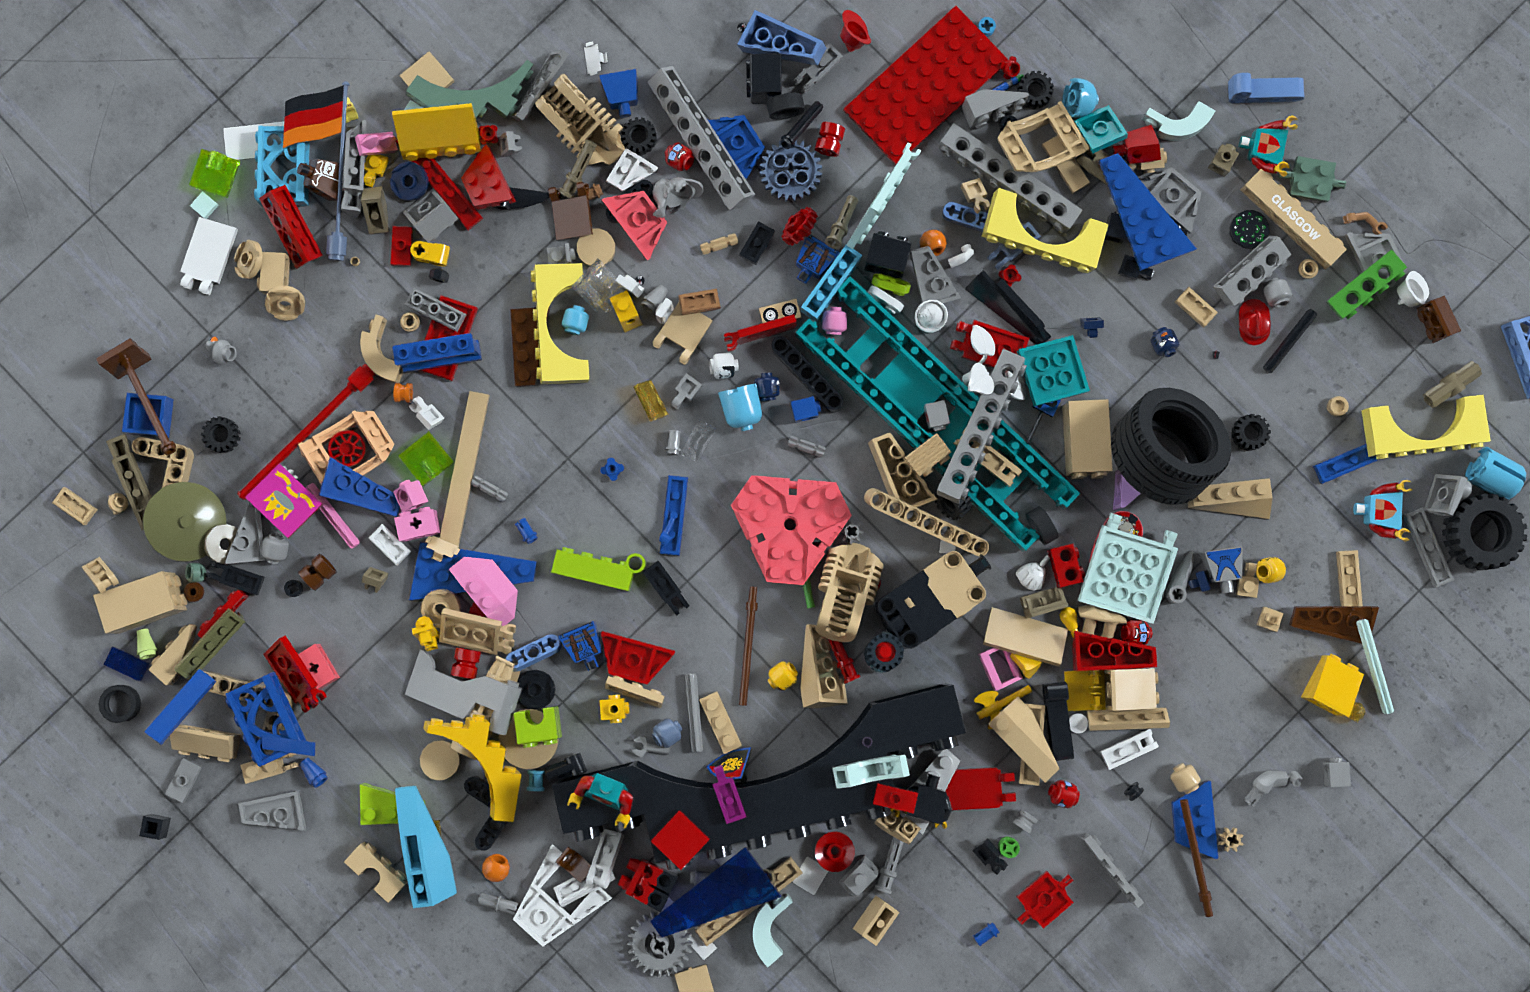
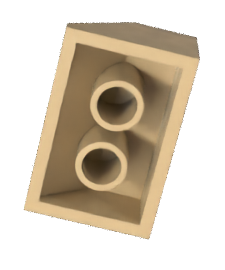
[170,724,241,762]

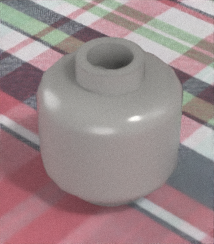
[1263,278,1292,308]
[261,533,289,564]

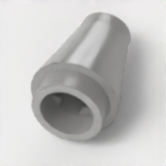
[641,284,668,314]

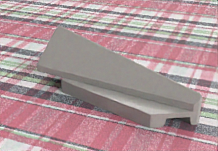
[341,120,366,218]

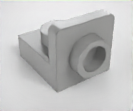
[547,243,576,264]

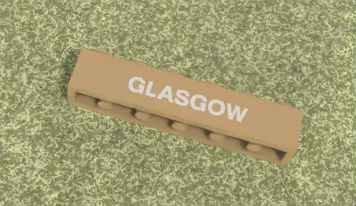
[1240,169,1347,269]

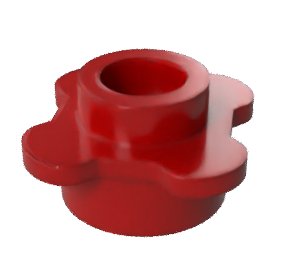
[1000,56,1020,79]
[479,125,499,145]
[998,264,1022,287]

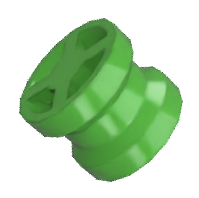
[998,837,1020,858]

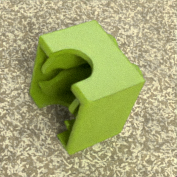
[514,706,562,748]

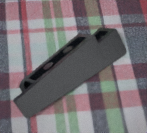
[966,270,1051,345]

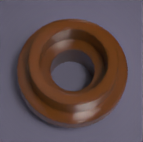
[184,582,204,602]

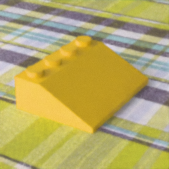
[392,103,481,161]

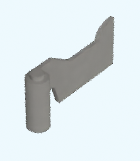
[405,649,522,735]

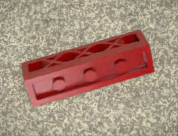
[259,185,323,269]

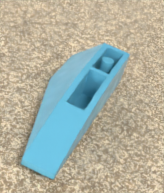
[395,786,457,908]

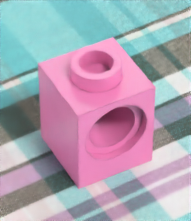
[393,480,428,512]

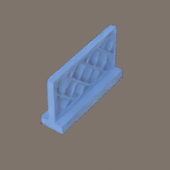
[1501,316,1530,399]

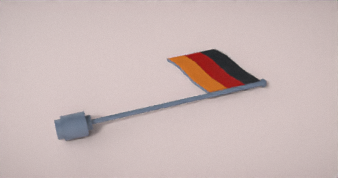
[283,81,350,261]

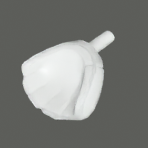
[1016,555,1051,591]

